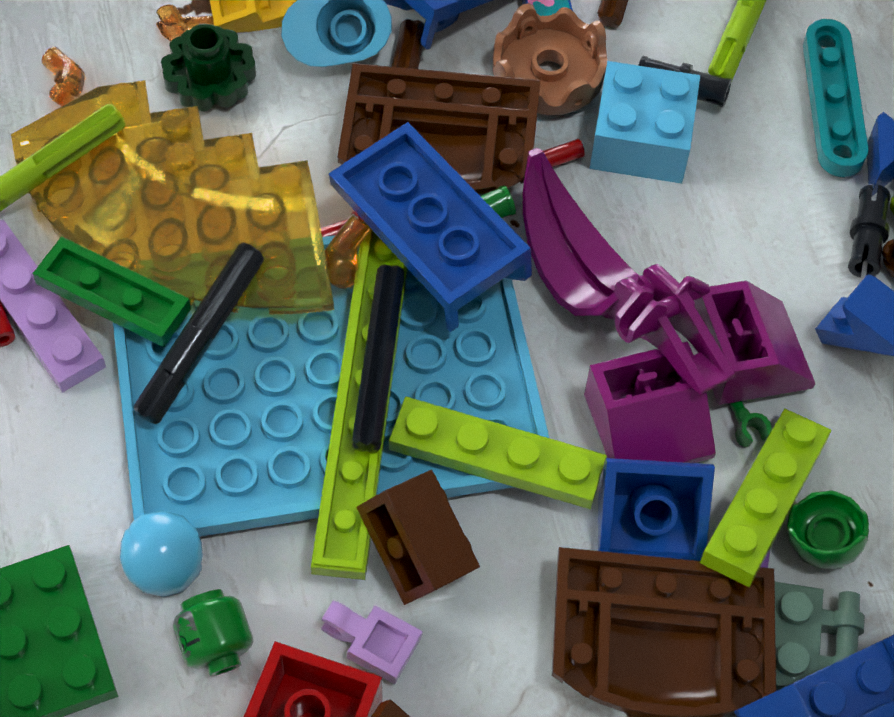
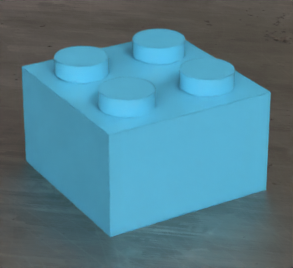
[589,61,700,184]

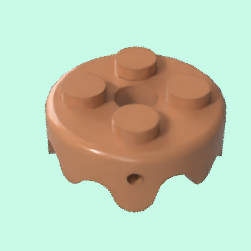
[493,3,608,115]

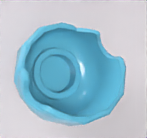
[120,510,203,597]

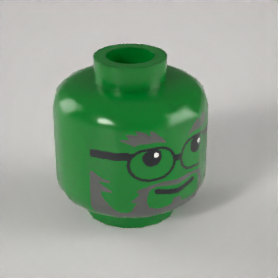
[173,589,254,676]

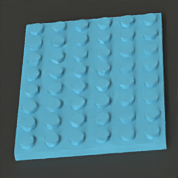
[113,232,549,537]

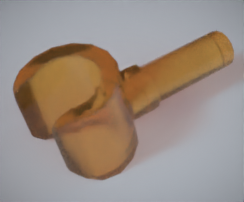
[156,4,214,41]

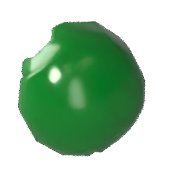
[787,490,869,569]

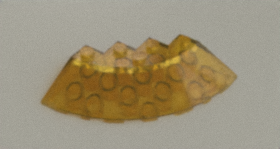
[11,80,334,314]

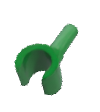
[728,401,772,447]

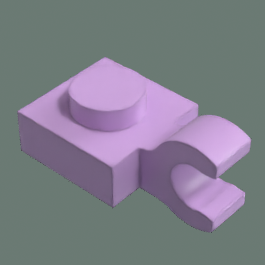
[321,600,423,684]

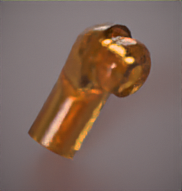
[41,46,86,107]
[324,214,372,288]

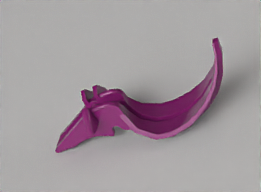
[522,148,735,395]

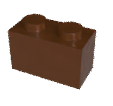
[356,469,480,605]

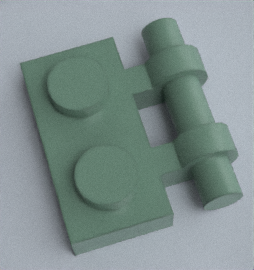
[775,581,865,691]

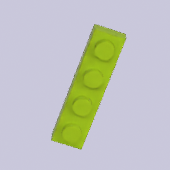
[389,396,607,510]
[700,408,832,588]

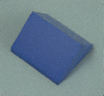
[598,458,715,561]

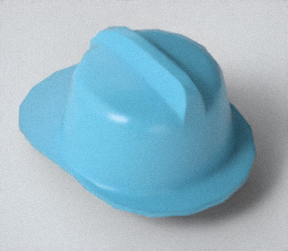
[281,0,392,67]

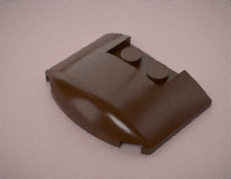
[337,63,541,195]
[551,547,776,717]

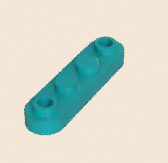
[803,19,869,177]

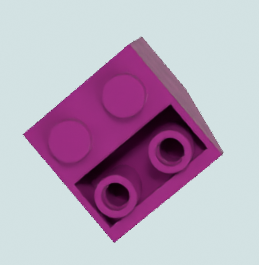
[694,280,816,405]
[584,341,716,463]

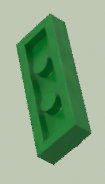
[32,236,191,347]

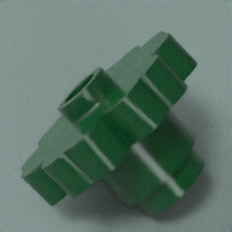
[161,24,256,111]

